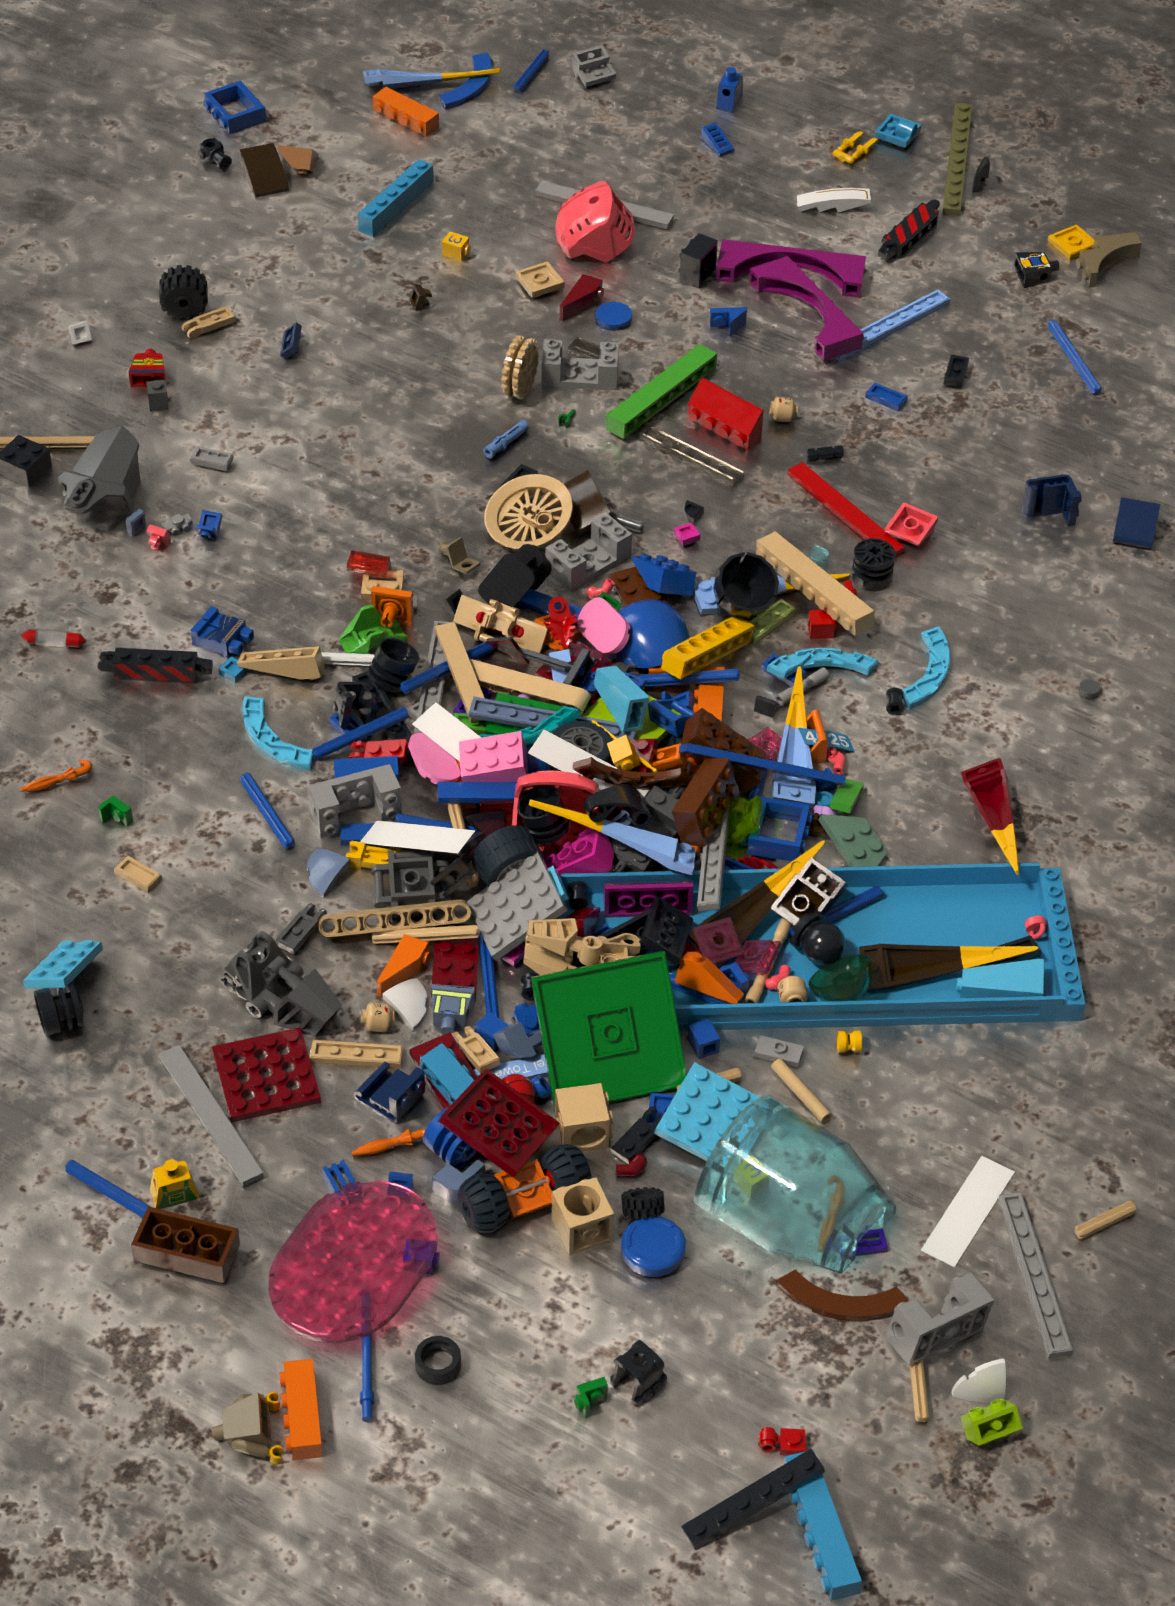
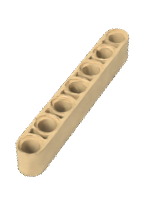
[469,659,591,715]
[319,900,471,937]

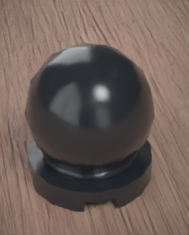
[789,910,845,966]

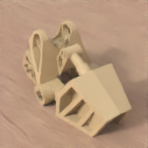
[524,918,641,975]

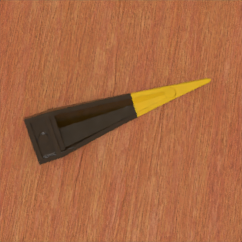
[688,840,825,968]
[859,944,1039,992]

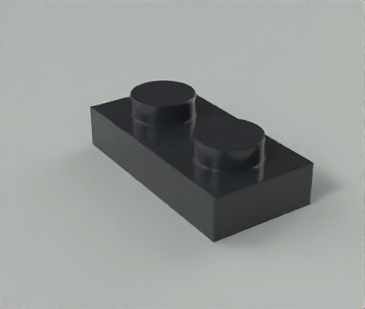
[943,355,969,387]

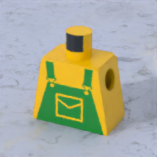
[150,1159,200,1209]

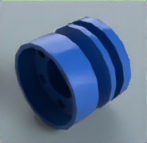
[423,1108,479,1169]

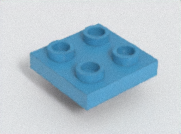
[875,114,921,148]

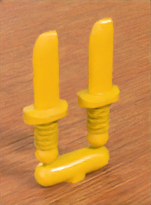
[833,131,879,164]

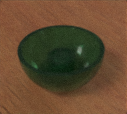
[808,954,873,1002]

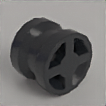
[520,973,539,1001]

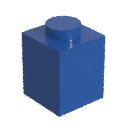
[475,1012,508,1052]
[688,1019,720,1059]

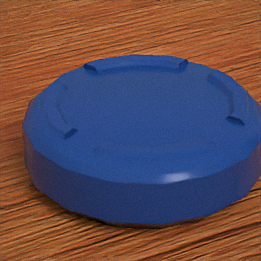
[621,1216,686,1277]

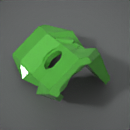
[339,605,407,654]

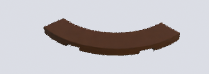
[573,757,692,790]
[776,1269,909,1321]

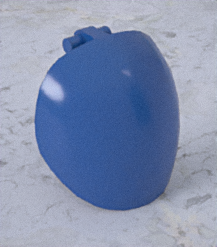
[615,599,690,668]

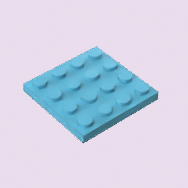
[654,1062,775,1176]

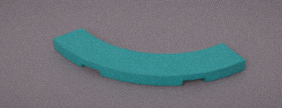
[479,706,581,745]

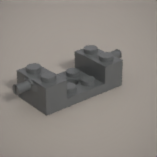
[611,786,684,873]

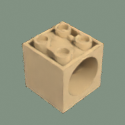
[555,1083,613,1151]
[552,1177,614,1255]

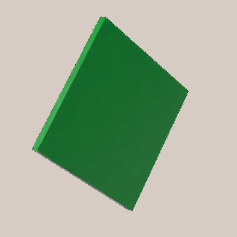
[531,951,687,1111]

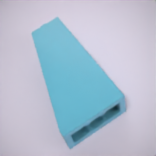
[594,666,649,732]
[956,959,1044,998]

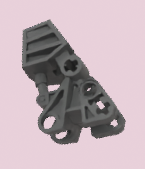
[218,931,342,1036]

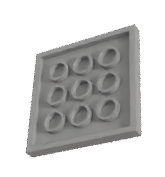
[467,851,568,961]

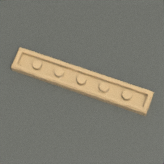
[435,622,484,723]

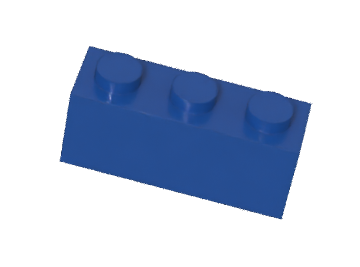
[334,756,399,792]

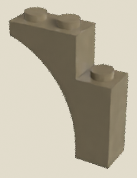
[1076,232,1142,288]

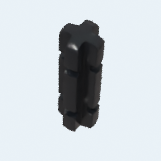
[806,445,844,460]

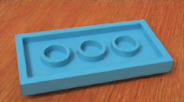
[23,940,103,989]

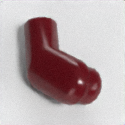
[616,1154,647,1176]

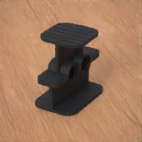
[478,544,552,607]

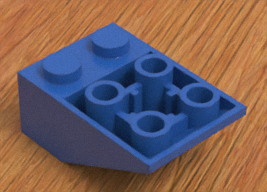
[631,554,697,596]

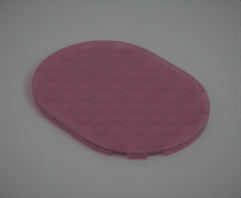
[268,1180,438,1343]

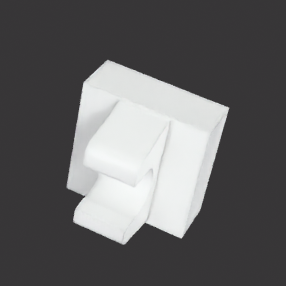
[68,321,92,344]

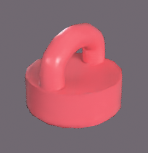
[1024,916,1047,940]

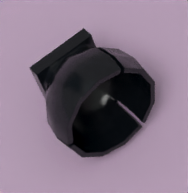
[713,552,779,619]

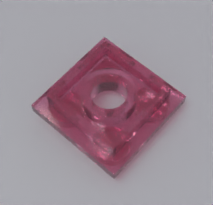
[570,641,613,668]
[747,727,782,761]
[692,917,744,963]
[735,940,781,975]

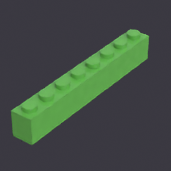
[606,344,717,439]

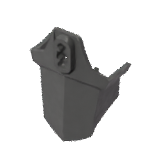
[57,426,141,514]

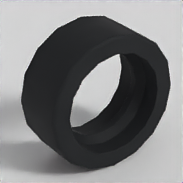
[415,1336,461,1385]

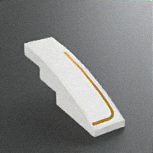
[797,188,872,212]

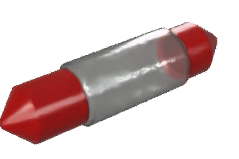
[21,629,86,648]

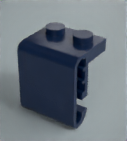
[1022,474,1082,526]
[1113,497,1160,549]
[354,1062,426,1123]

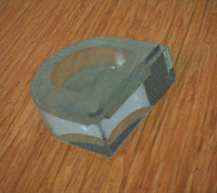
[807,545,829,566]

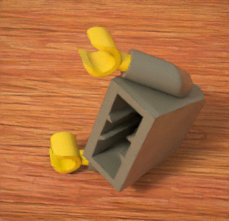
[212,1391,283,1465]

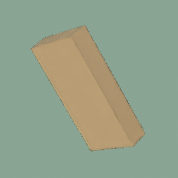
[114,856,162,893]

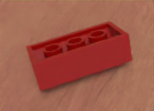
[687,378,764,451]

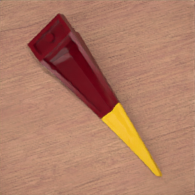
[961,758,1020,876]

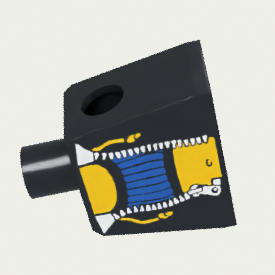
[1014,252,1059,288]

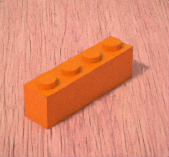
[373,87,439,137]
[693,666,725,721]
[279,1359,322,1461]

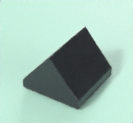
[443,589,463,616]
[754,695,780,718]

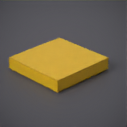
[1048,224,1094,260]

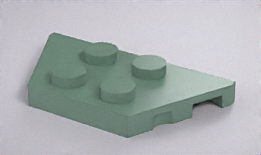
[818,814,888,867]

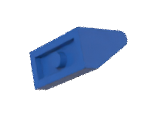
[648,699,695,737]

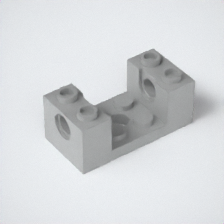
[541,339,619,390]
[545,513,632,592]
[308,764,402,838]
[885,1272,995,1365]

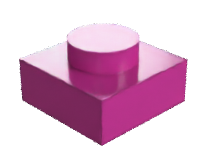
[674,522,700,546]
[501,944,525,967]

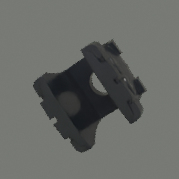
[333,682,379,729]
[610,1340,667,1407]

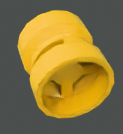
[837,1030,862,1053]

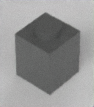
[147,380,169,411]

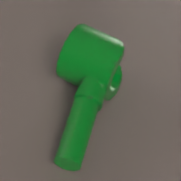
[558,409,576,428]

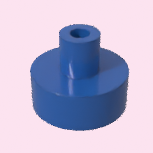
[531,1075,551,1099]

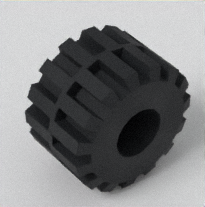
[159,265,208,320]

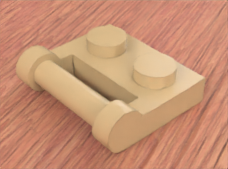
[361,568,404,600]

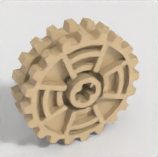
[501,336,539,400]

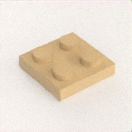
[515,261,565,298]

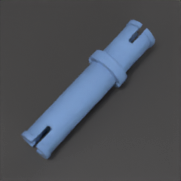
[483,420,529,458]

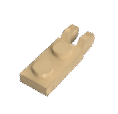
[181,306,236,339]
[452,1026,500,1074]

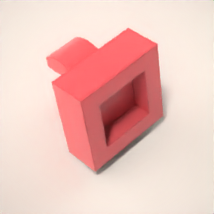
[146,525,172,551]

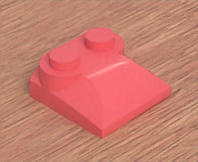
[884,502,938,546]

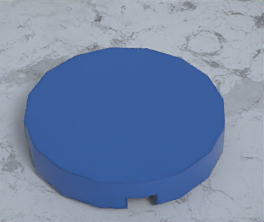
[595,301,632,330]

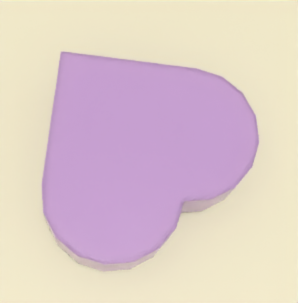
[812,805,838,816]

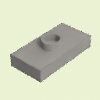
[190,446,234,471]
[754,1035,804,1068]

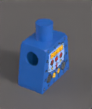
[716,67,743,113]

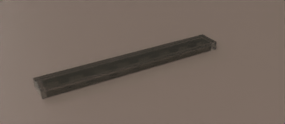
[629,422,744,487]

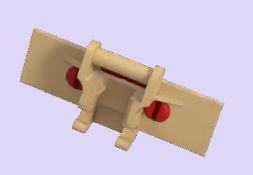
[453,595,549,653]

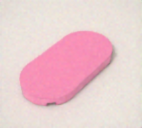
[577,597,630,656]
[408,733,460,785]

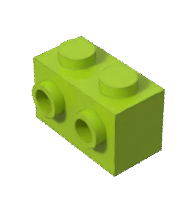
[960,1399,1023,1445]

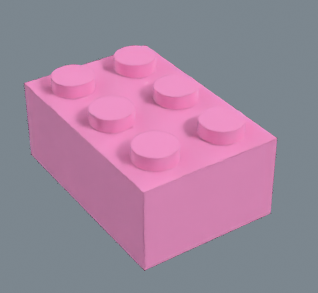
[459,731,528,782]

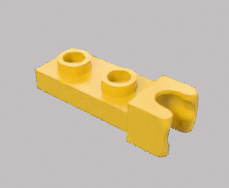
[346,841,408,870]

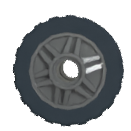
[547,721,612,771]

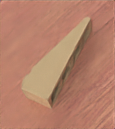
[237,646,325,680]

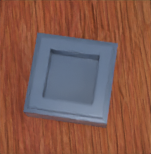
[126,509,146,537]

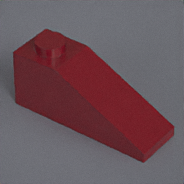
[559,274,604,321]
[564,907,600,937]

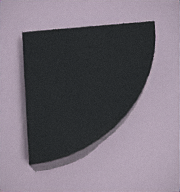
[684,500,704,523]

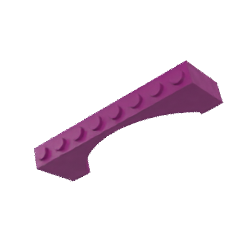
[716,239,866,298]
[749,256,864,361]

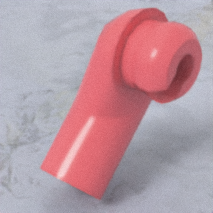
[586,578,615,599]
[827,747,846,775]
[765,965,791,990]

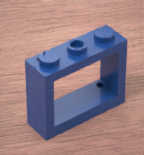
[203,80,266,134]
[747,796,813,862]

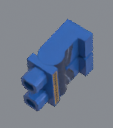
[190,606,254,658]

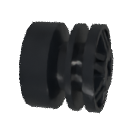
[851,538,895,592]
[367,638,420,692]
[517,786,572,844]
[34,981,84,1037]

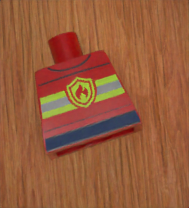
[129,349,166,387]

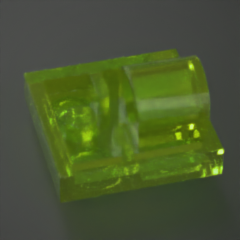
[726,796,763,849]

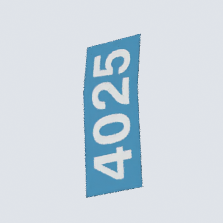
[798,728,855,752]

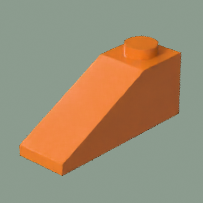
[376,934,431,997]
[675,952,744,1004]

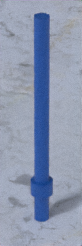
[359,1292,374,1422]

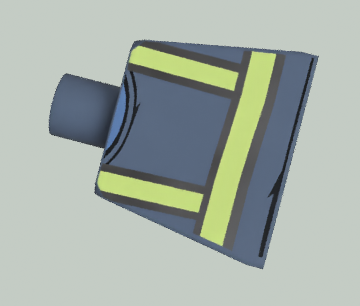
[432,984,475,1034]

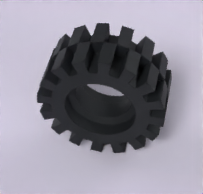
[621,1187,665,1219]

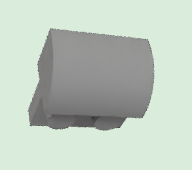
[572,45,616,87]

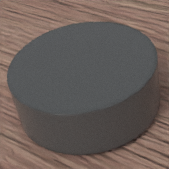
[1079,679,1100,699]

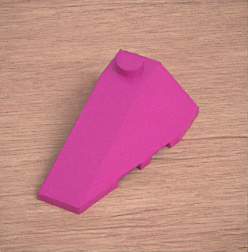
[545,827,614,878]

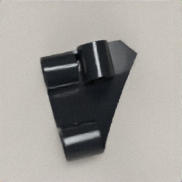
[584,784,653,829]

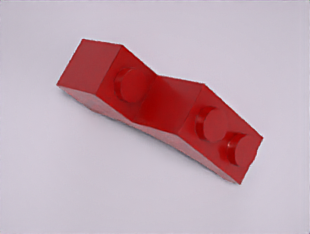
[807,581,857,639]

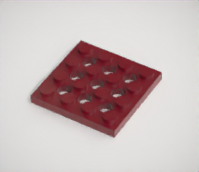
[212,1027,321,1123]
[438,1068,560,1178]

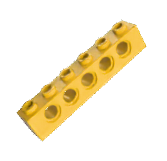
[661,616,755,680]

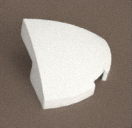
[382,978,428,1030]
[951,1358,1006,1403]

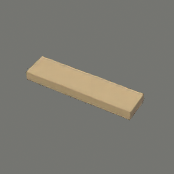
[310,1040,403,1069]

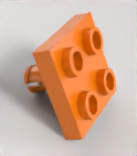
[371,586,413,628]

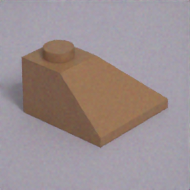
[277,145,318,175]

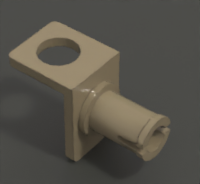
[438,537,480,574]

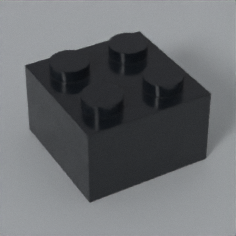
[679,233,718,289]
[0,435,52,488]

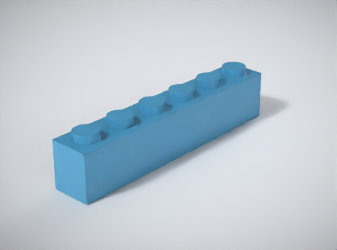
[357,159,434,237]
[419,1043,522,1151]
[784,1450,862,1601]

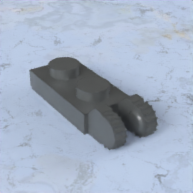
[275,903,327,954]

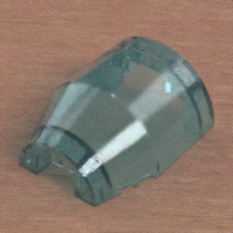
[694,1095,896,1274]

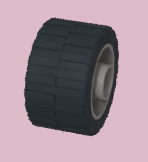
[472,825,545,887]

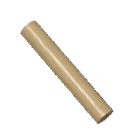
[771,1059,832,1124]

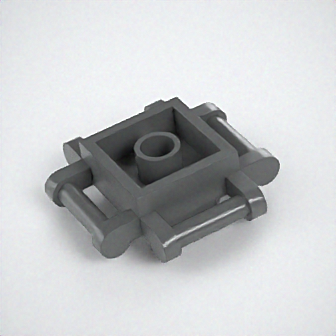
[371,851,452,921]

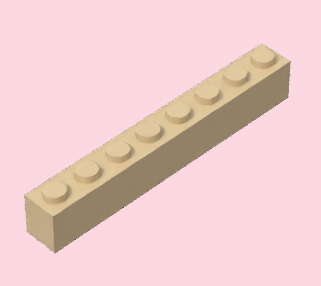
[756,531,875,636]

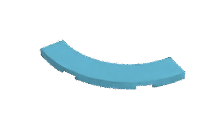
[902,626,950,709]
[767,648,879,679]
[243,696,314,771]

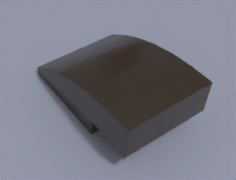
[239,143,289,198]
[564,470,614,536]
[771,857,848,925]

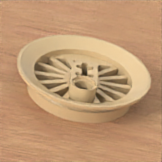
[484,474,573,551]

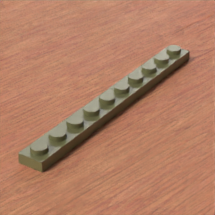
[942,103,972,216]

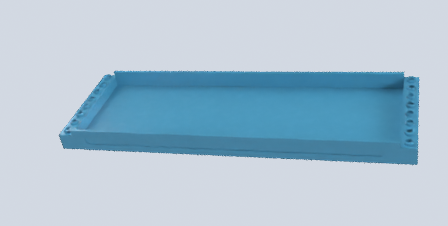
[556,863,1085,1031]

